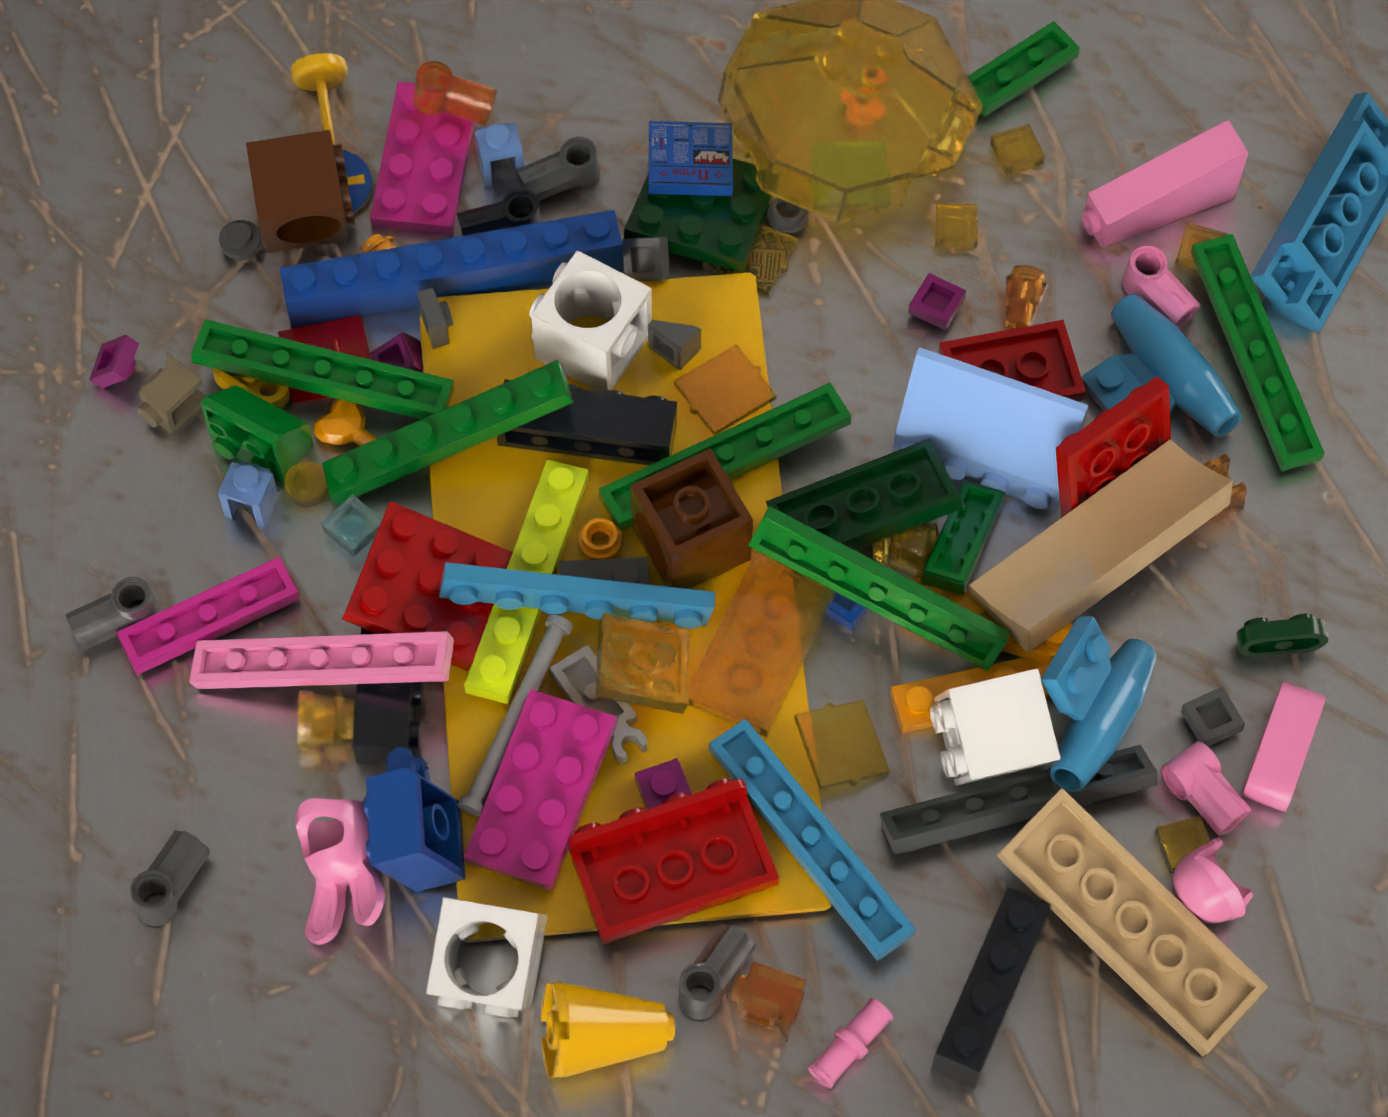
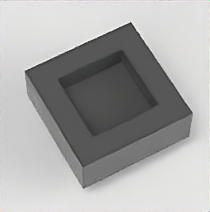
[622,236,670,281]
[417,287,453,349]
[1181,686,1245,746]

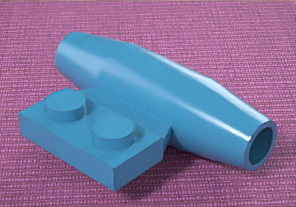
[1081,294,1242,438]
[1041,616,1157,792]

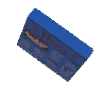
[648,121,733,196]

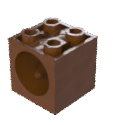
[246,130,355,253]
[630,448,753,589]

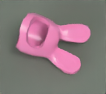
[295,798,385,945]

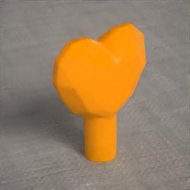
[313,399,378,446]

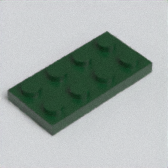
[766,438,963,573]

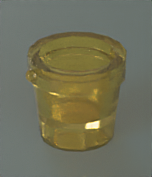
[873,522,939,579]
[297,690,354,749]

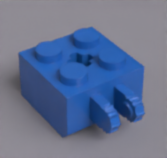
[363,746,466,892]

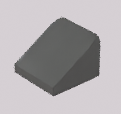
[648,320,701,370]

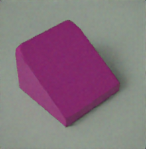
[370,332,423,372]

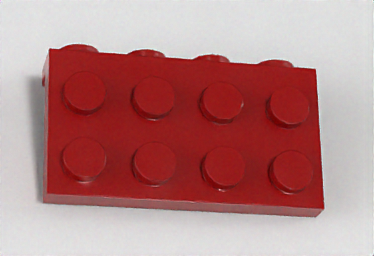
[568,778,780,945]

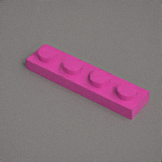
[116,556,300,675]

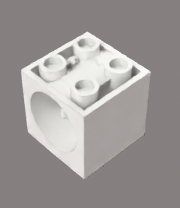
[529,250,652,392]
[930,668,1061,786]
[426,897,548,1018]

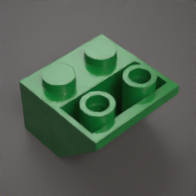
[201,385,313,484]

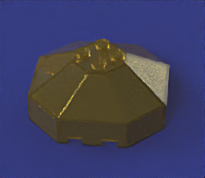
[718,0,983,223]

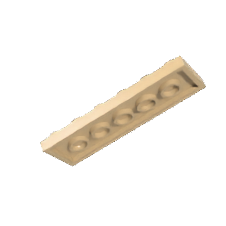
[996,788,1268,1056]

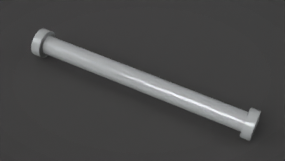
[457,614,573,817]

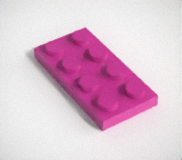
[370,81,479,236]
[463,689,618,891]

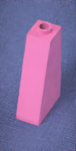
[1082,120,1249,248]

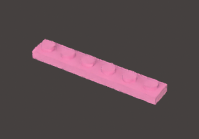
[189,631,454,689]

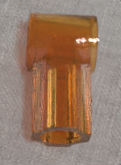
[412,61,497,126]

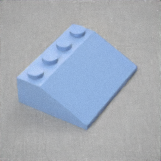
[893,347,1088,511]

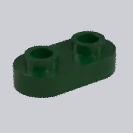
[1236,613,1328,657]

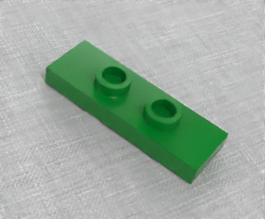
[921,481,1005,595]

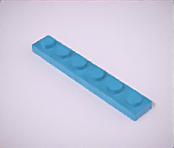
[439,562,715,629]
[709,718,916,961]

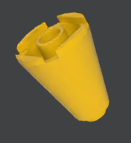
[541,981,675,1079]

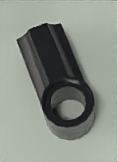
[457,189,543,236]

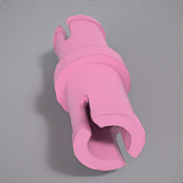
[808,998,894,1089]

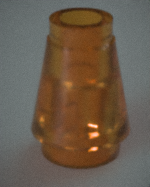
[1005,265,1048,329]

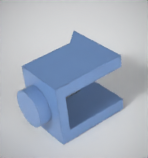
[475,123,524,187]
[218,461,283,529]

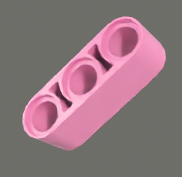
[1241,680,1326,812]

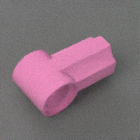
[1122,246,1201,328]
[1160,741,1252,837]

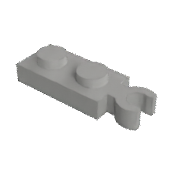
[549,645,647,765]

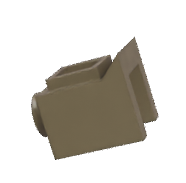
[137,352,206,434]

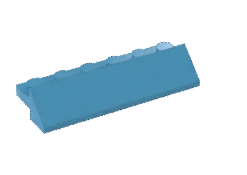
[1250,92,1388,332]

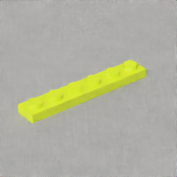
[464,459,589,705]

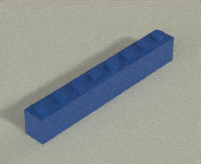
[280,210,623,329]

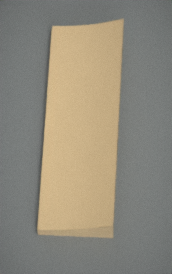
[969,439,1233,653]

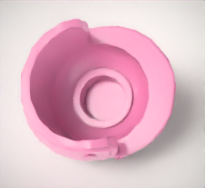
[1172,837,1253,924]

